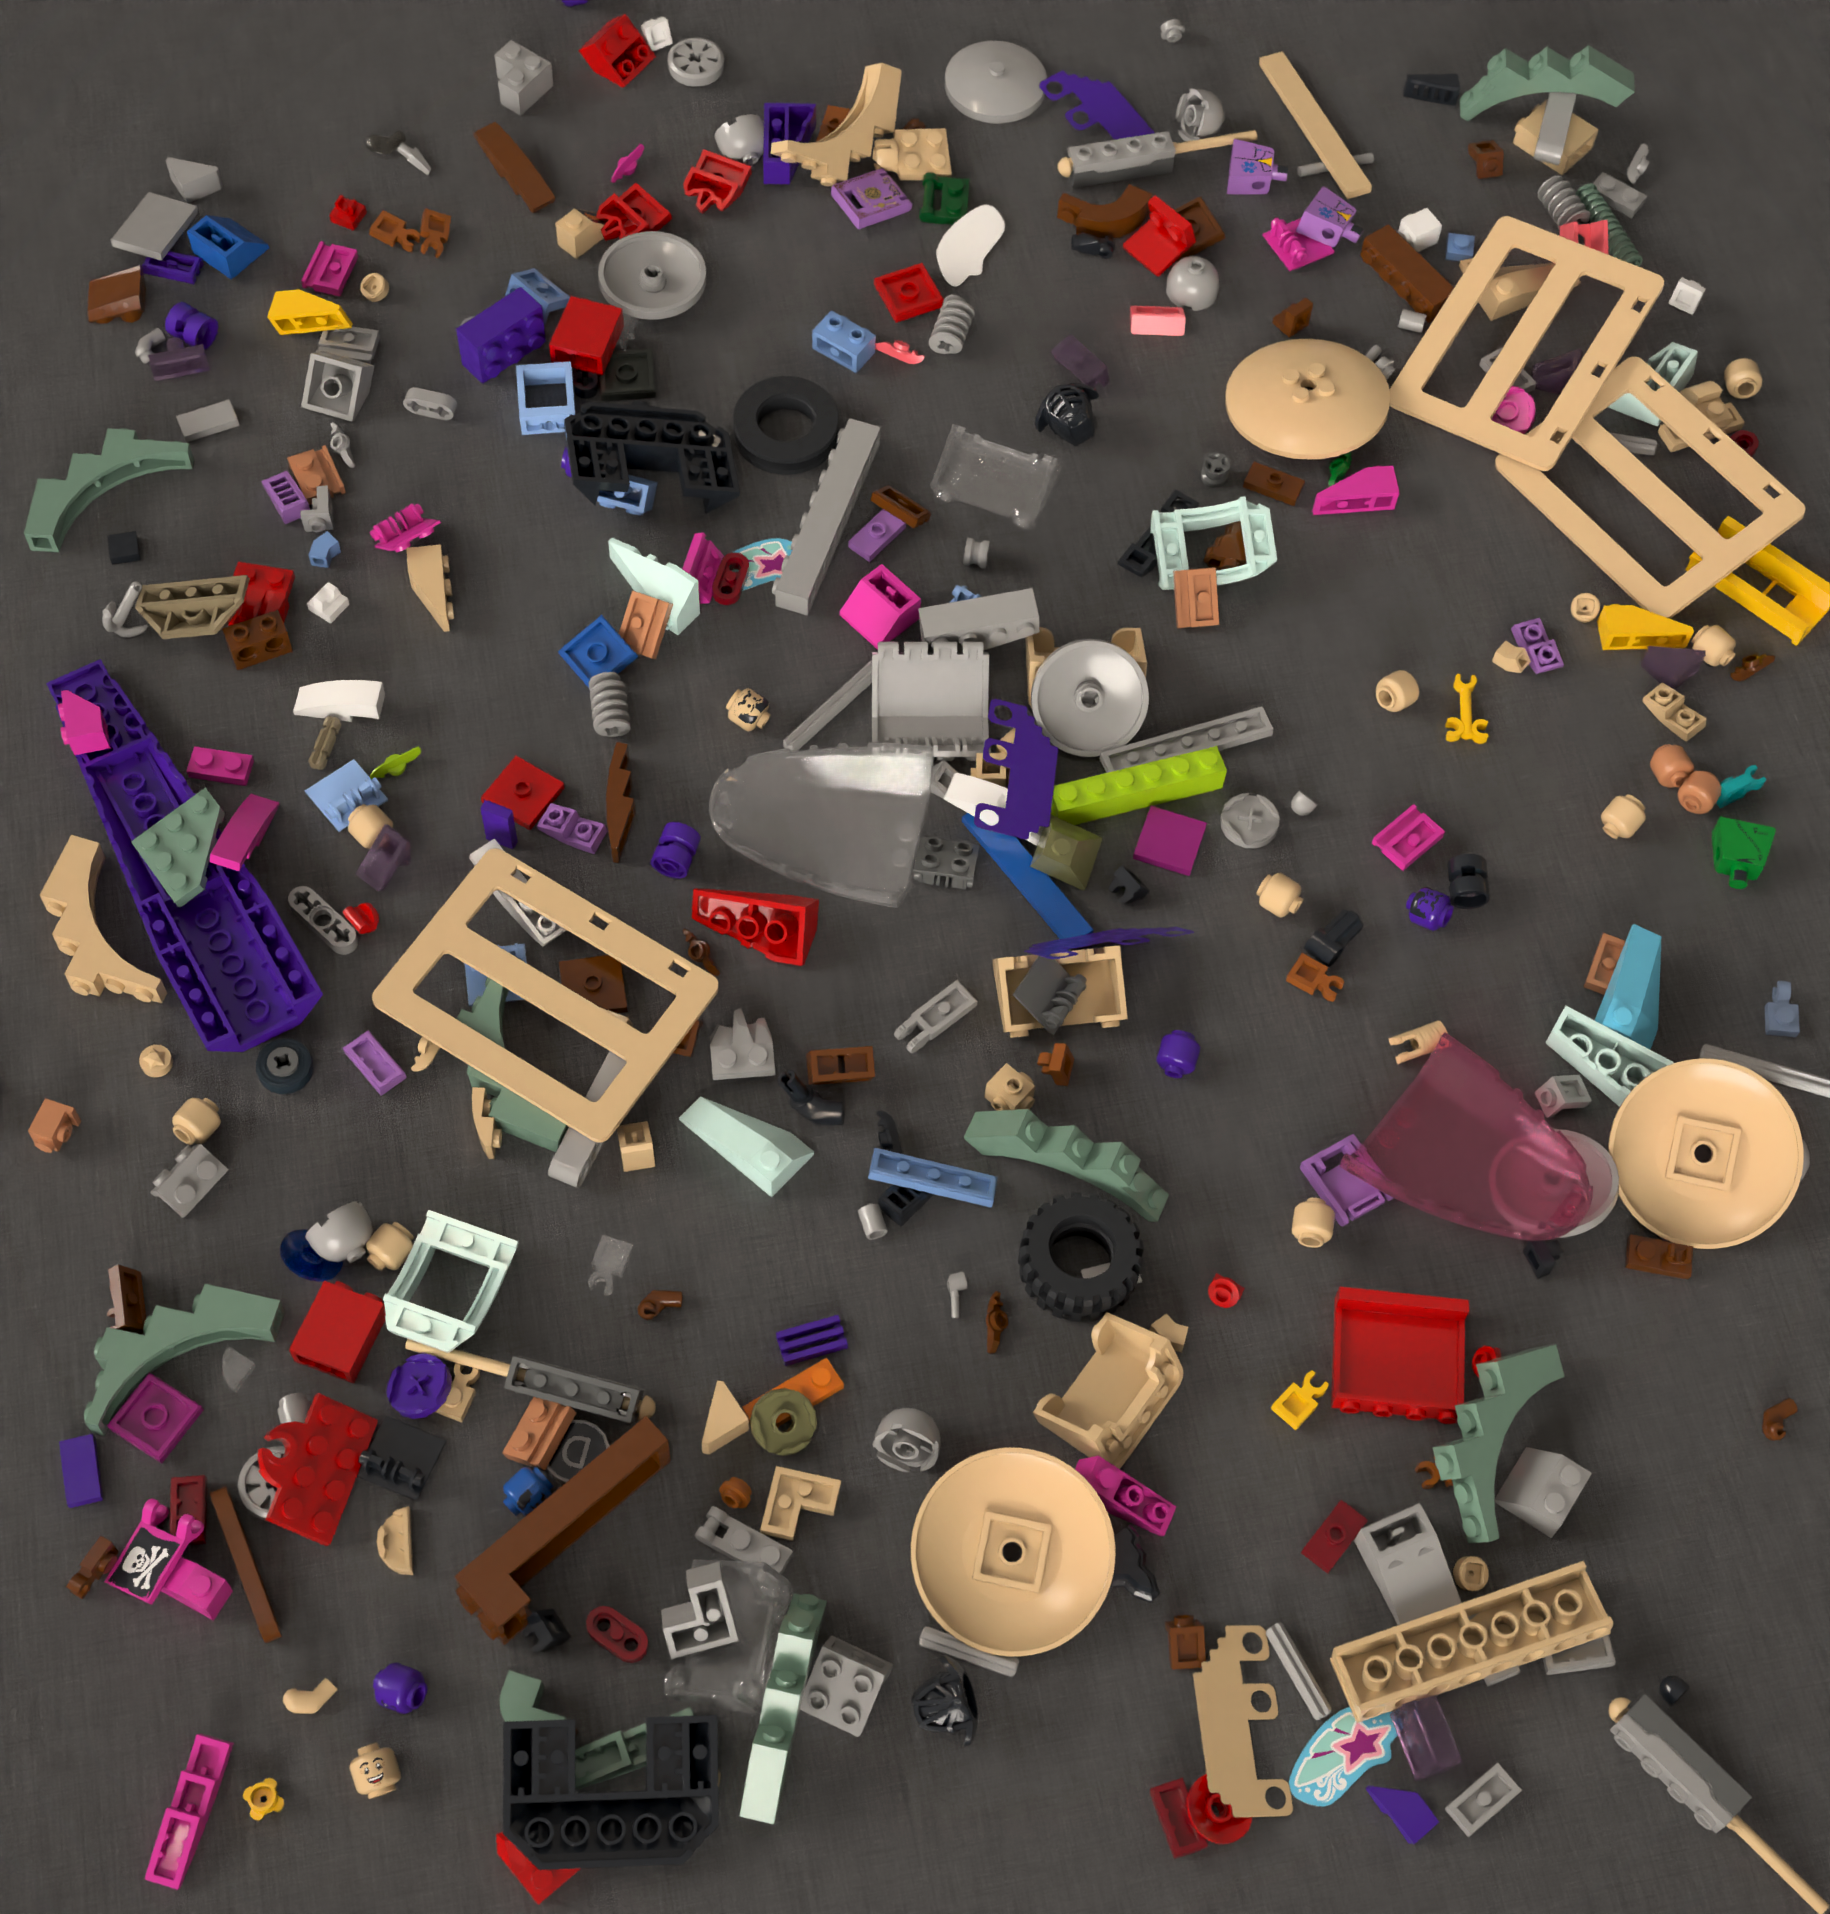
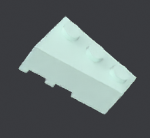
[1608,342,1698,427]

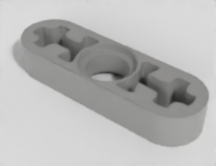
[288,886,358,955]

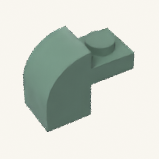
[499,1670,566,1722]

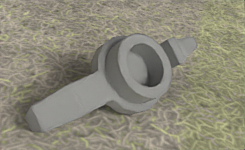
[1627,144,1650,184]
[330,422,356,467]

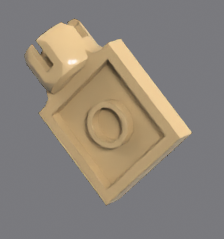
[873,129,952,181]

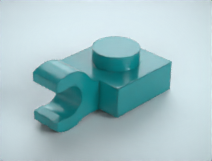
[1716,765,1767,808]

